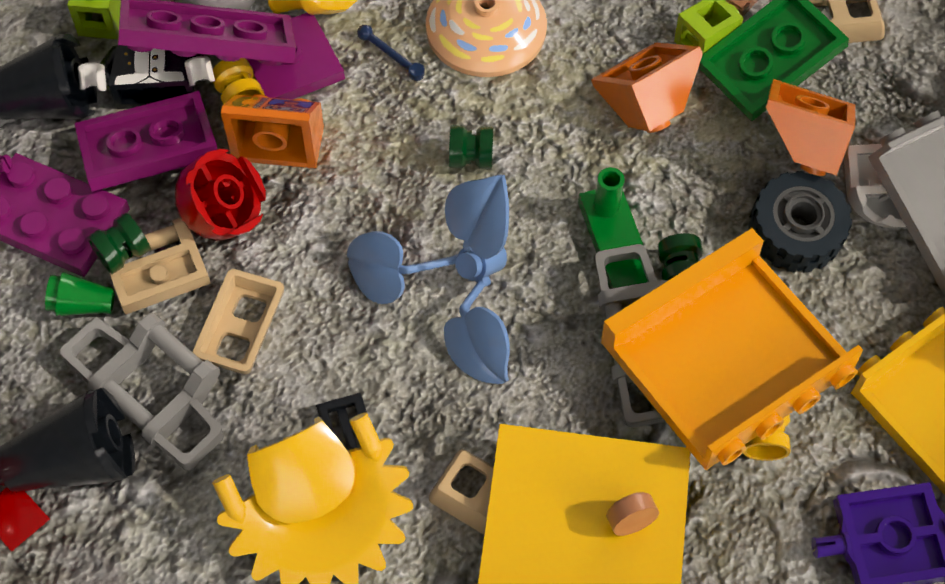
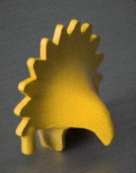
[212,412,413,584]

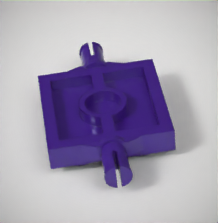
[811,482,945,584]

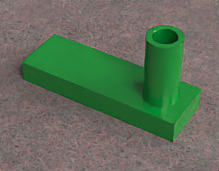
[578,167,647,289]

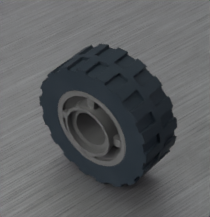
[748,171,852,273]

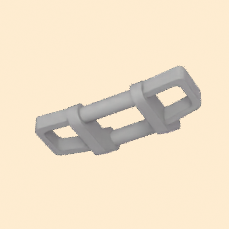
[595,244,668,427]
[60,313,224,471]

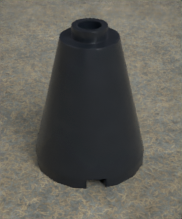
[0,34,97,120]
[0,388,136,492]

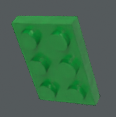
[698,0,849,122]

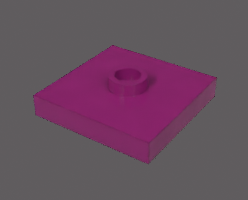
[245,13,345,100]

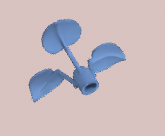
[347,175,510,384]

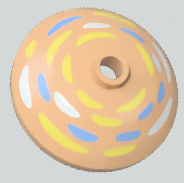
[426,0,547,77]

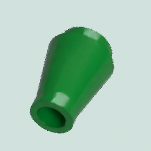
[45,272,115,316]

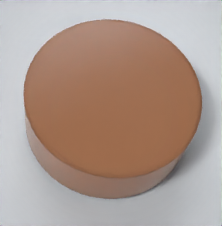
[606,492,659,536]

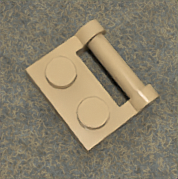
[110,218,211,315]

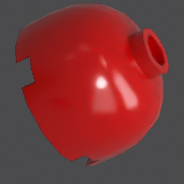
[175,149,266,241]

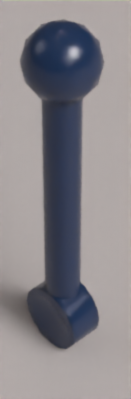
[357,25,425,81]

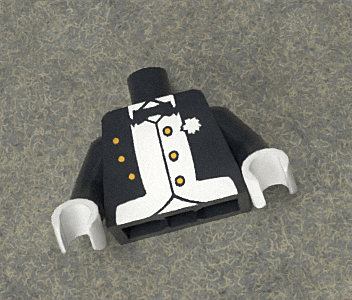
[78,44,215,110]

